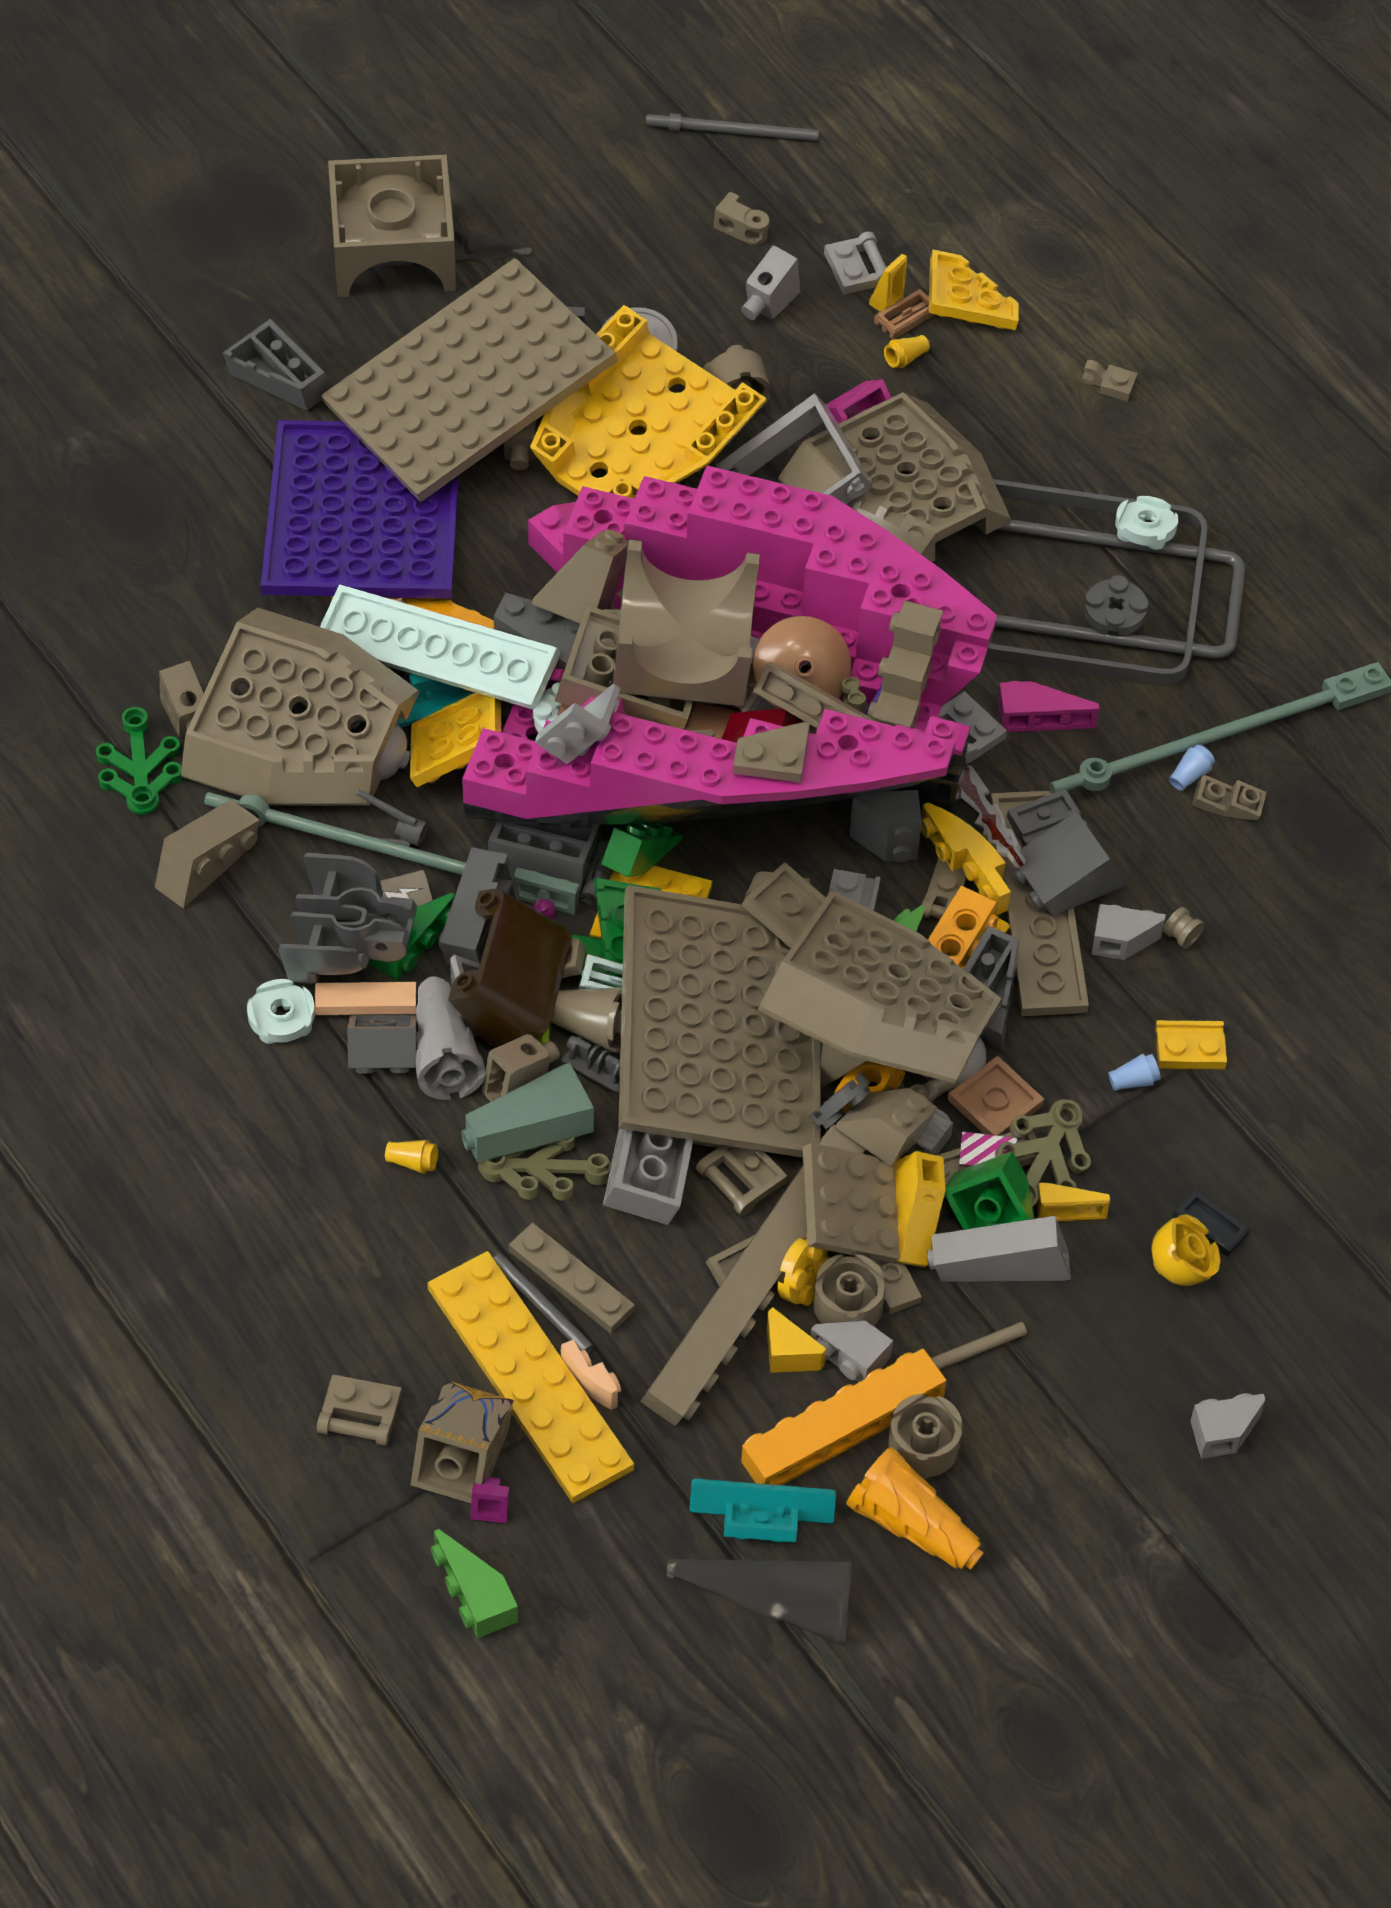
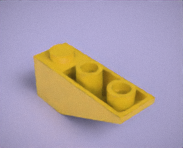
[894,1151,946,1268]

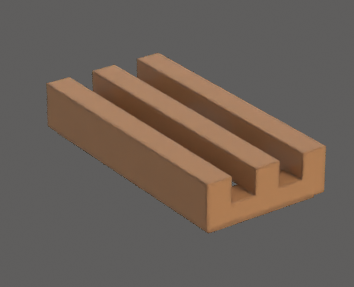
[874,289,936,340]

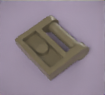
[696,1145,788,1216]
[317,1374,402,1446]

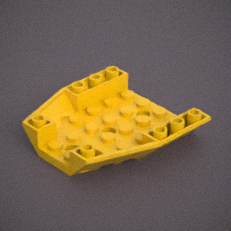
[530,305,767,499]

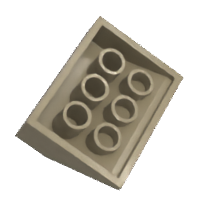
[555,605,693,730]

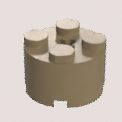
[703,345,771,409]
[813,1254,885,1326]
[888,1394,962,1480]

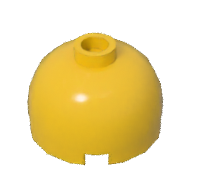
[1151,1214,1221,1286]

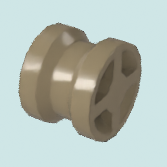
[1163,907,1205,949]

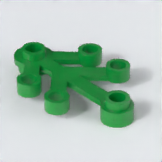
[96,707,183,815]

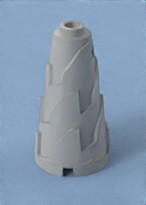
[415,976,486,1100]

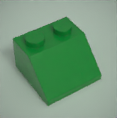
[944,1151,1034,1230]

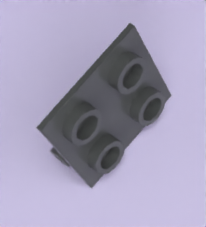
[561,1036,620,1094]

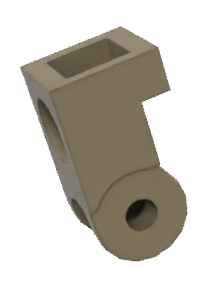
[713,192,769,245]

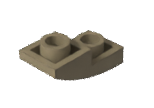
[1192,774,1267,820]

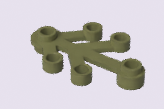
[995,1099,1091,1207]
[478,1137,611,1200]

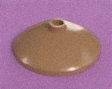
[752,616,851,708]

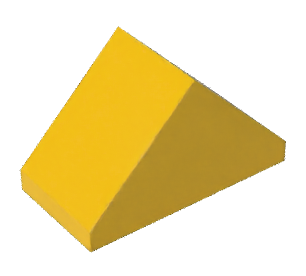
[767,1307,826,1373]

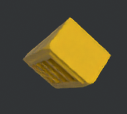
[869,254,907,311]
[1036,1183,1110,1221]

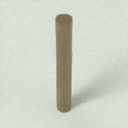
[931,1322,1027,1370]

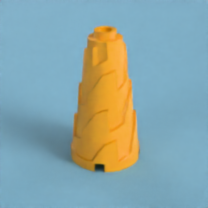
[846,1446,984,1570]

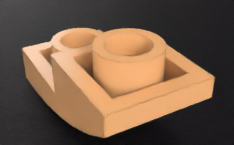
[561,1339,621,1410]

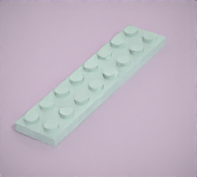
[320,584,561,710]

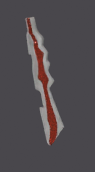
[961,765,1026,868]

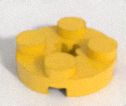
[778,1234,831,1306]

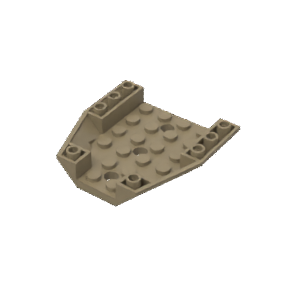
[778,392,1011,562]
[181,608,419,806]
[758,890,1002,1083]

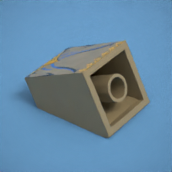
[411,1380,514,1503]

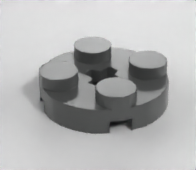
[1085,575,1149,636]
[809,1072,871,1129]

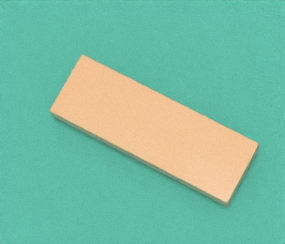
[315,982,416,1015]

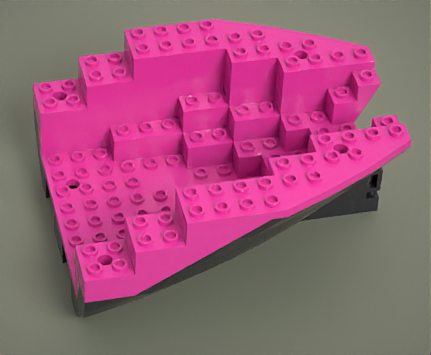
[462,466,997,824]

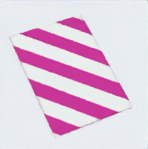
[959,1132,1017,1166]

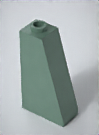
[461,1063,594,1162]

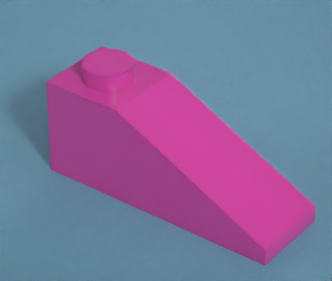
[997,681,1099,732]

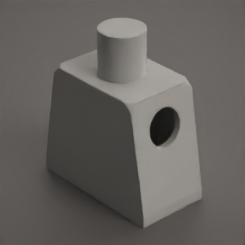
[741,245,801,320]

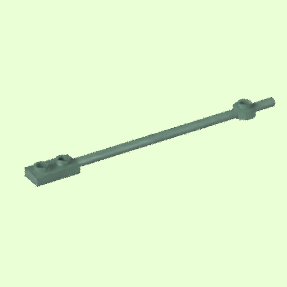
[1049,662,1391,794]
[204,792,580,915]

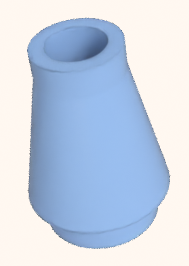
[1169,744,1215,791]
[1108,1053,1161,1091]

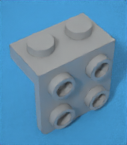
[535,684,620,764]

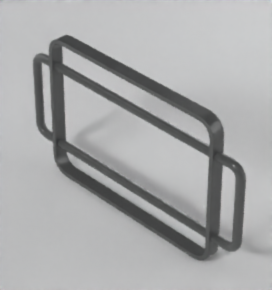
[941,479,1246,685]

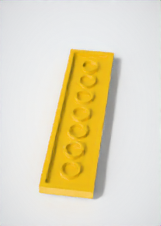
[427,1251,634,1504]

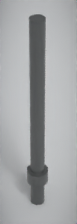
[646,113,819,142]

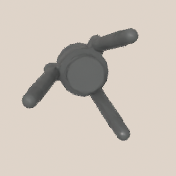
[356,789,428,847]

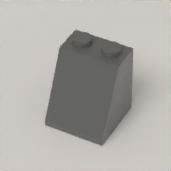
[1012,811,1126,916]

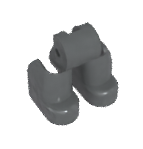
[278,853,417,984]

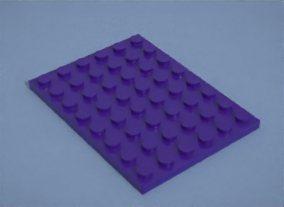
[261,420,459,599]

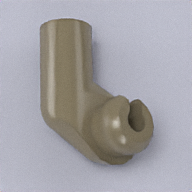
[911,1078,958,1103]

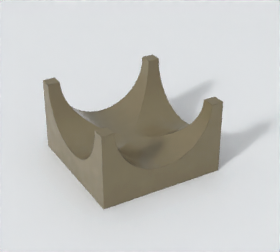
[328,154,456,297]
[613,540,760,706]

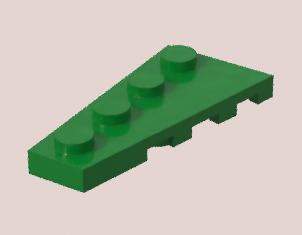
[594,878,661,987]

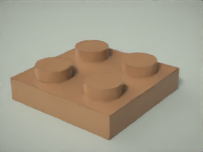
[948,1056,1044,1136]

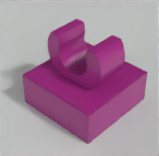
[471,1477,509,1523]

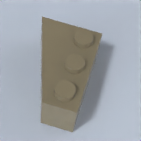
[155,799,260,909]

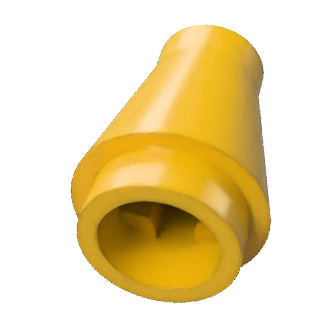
[884,335,930,368]
[385,1140,438,1174]

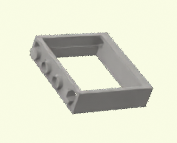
[715,393,873,505]

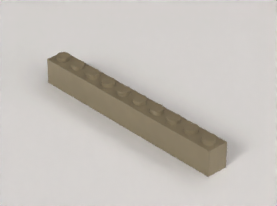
[640,1124,866,1426]

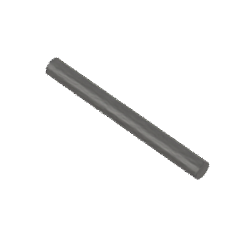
[493,1253,594,1354]

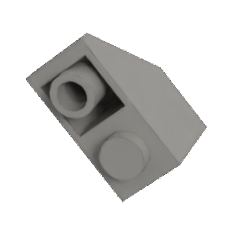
[1091,904,1165,960]
[811,1321,893,1382]
[1190,1393,1265,1459]

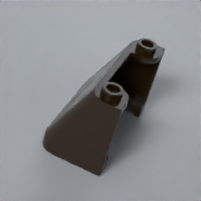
[448,889,572,1046]

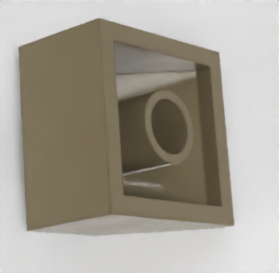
[835,1088,938,1166]

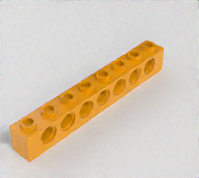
[834,886,999,1114]

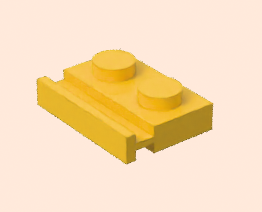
[1155,1020,1227,1069]

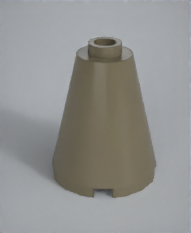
[551,987,622,1054]

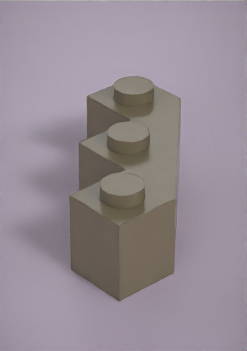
[867,600,943,729]

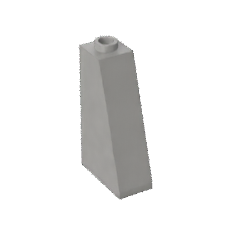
[928,1216,1071,1282]

